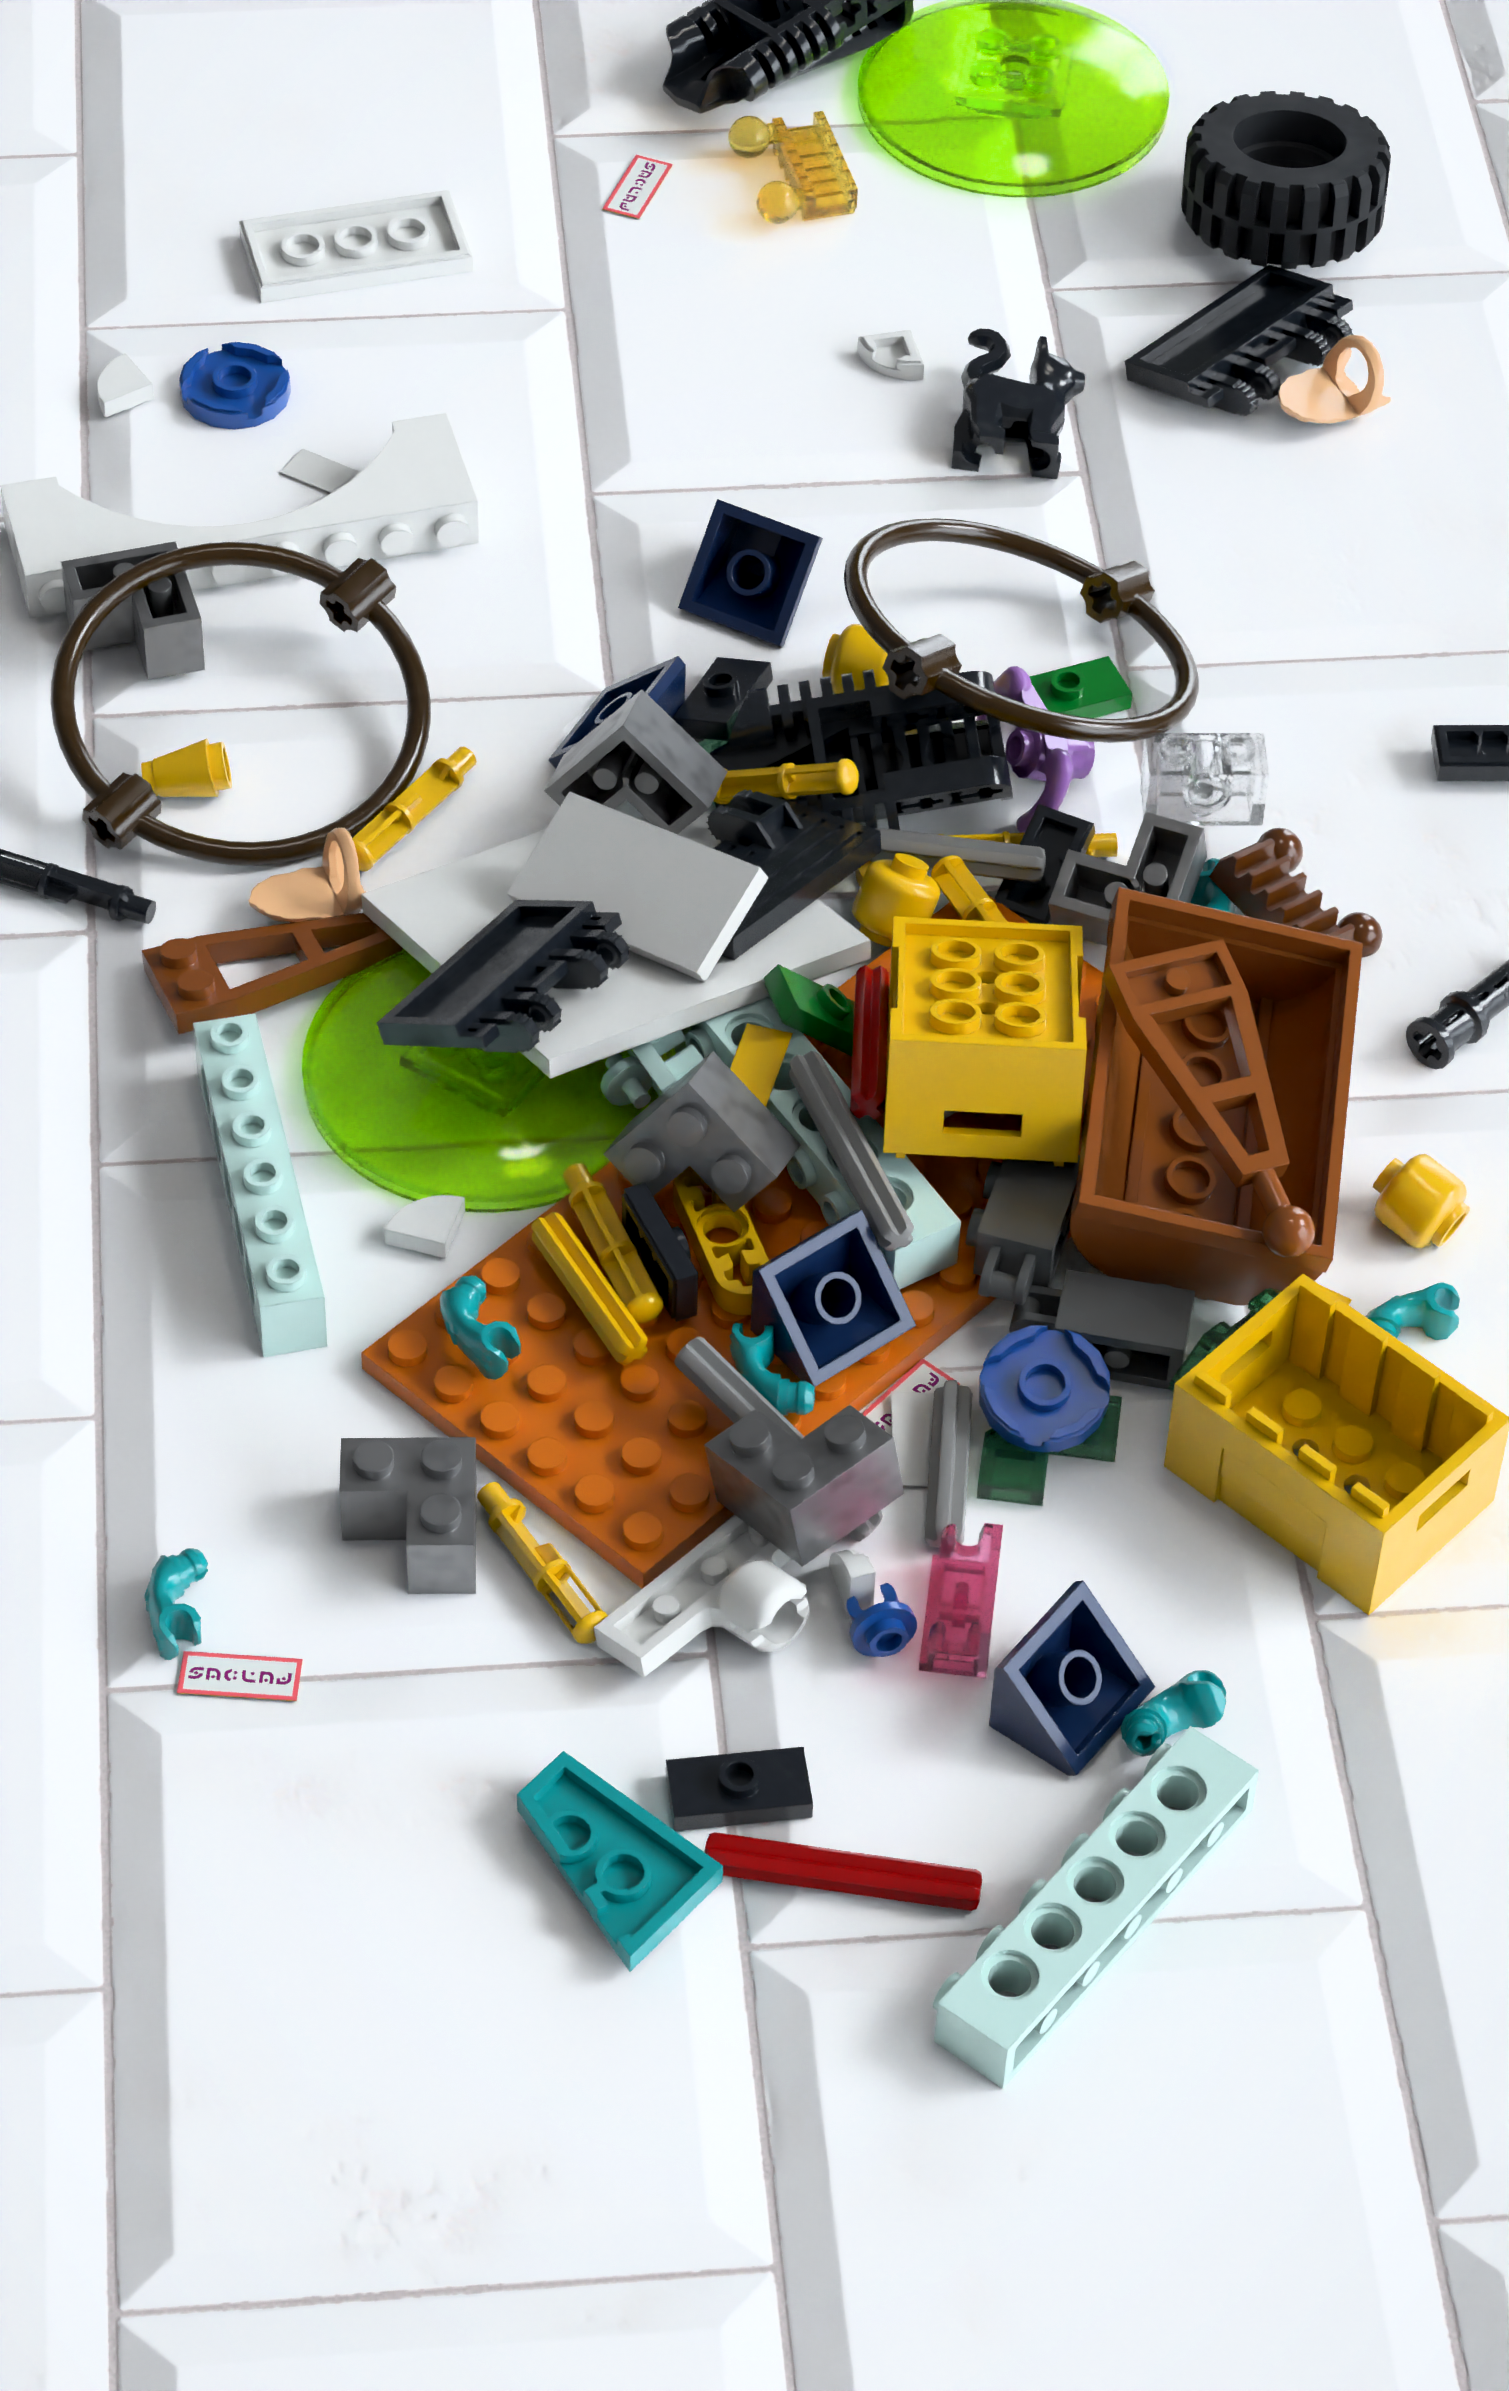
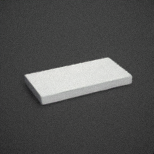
[239,190,473,303]
[506,791,768,982]

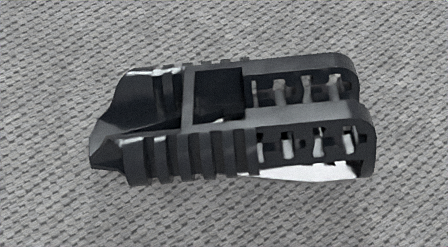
[662,0,914,114]
[710,669,1013,830]

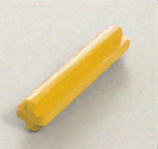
[532,1212,647,1365]

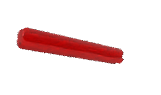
[850,965,889,1120]
[704,1832,983,1911]

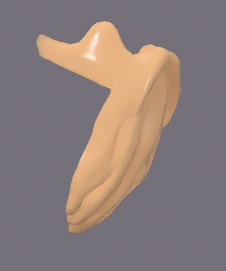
[1278,335,1391,424]
[249,828,366,923]

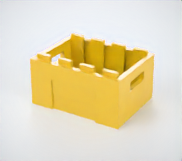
[883,916,1087,1167]
[1164,1274,1509,1615]

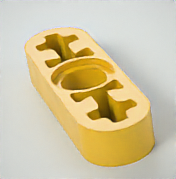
[673,1166,769,1315]

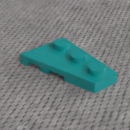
[517,1751,723,1972]

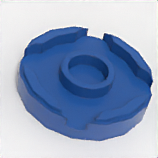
[179,342,291,430]
[979,1325,1110,1452]

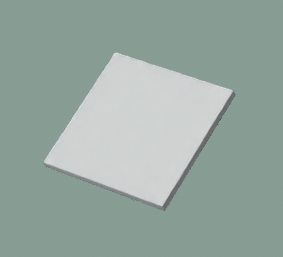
[361,801,871,1078]

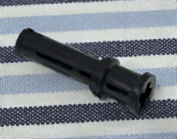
[1406,960,1509,1070]

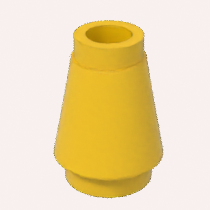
[141,738,232,797]

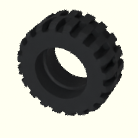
[1181,91,1391,269]

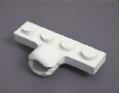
[594,1515,810,1677]

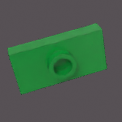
[1029,656,1132,718]
[763,964,855,1056]

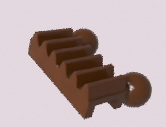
[1209,827,1383,957]

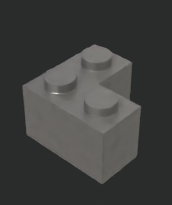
[61,541,205,680]
[544,689,727,834]
[1048,812,1207,946]
[604,1051,801,1212]
[704,1405,904,1567]
[339,1437,477,1594]

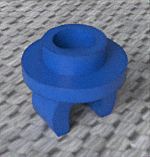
[846,1583,917,1657]

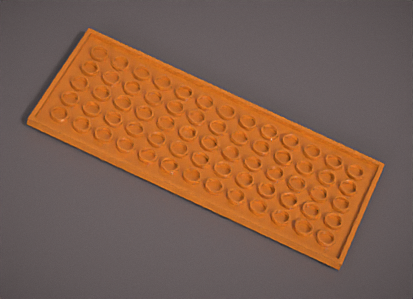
[361,893,1103,1589]

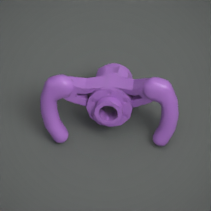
[976,666,1095,833]

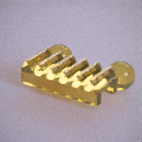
[728,111,858,224]

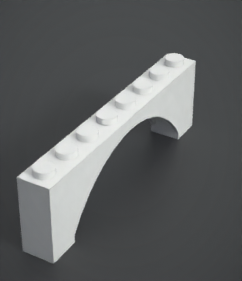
[0,413,479,618]

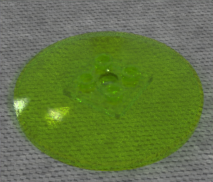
[857,0,1170,198]
[302,948,676,1213]

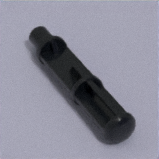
[0,849,156,924]

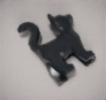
[951,328,1085,479]

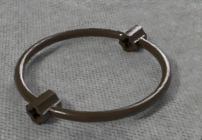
[843,518,1199,743]
[50,542,431,866]

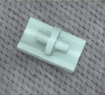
[600,1030,703,1108]

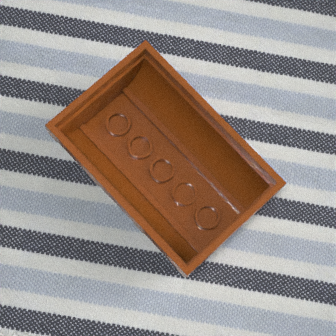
[1070,887,1363,1306]

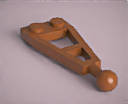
[141,913,403,1035]
[1102,939,1315,1258]

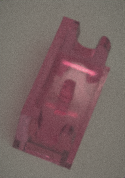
[919,1523,1003,1678]

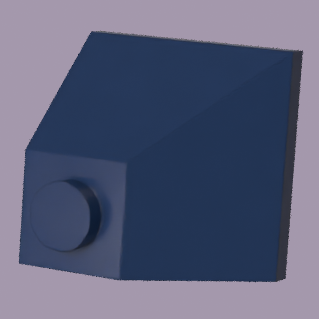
[678,499,823,647]

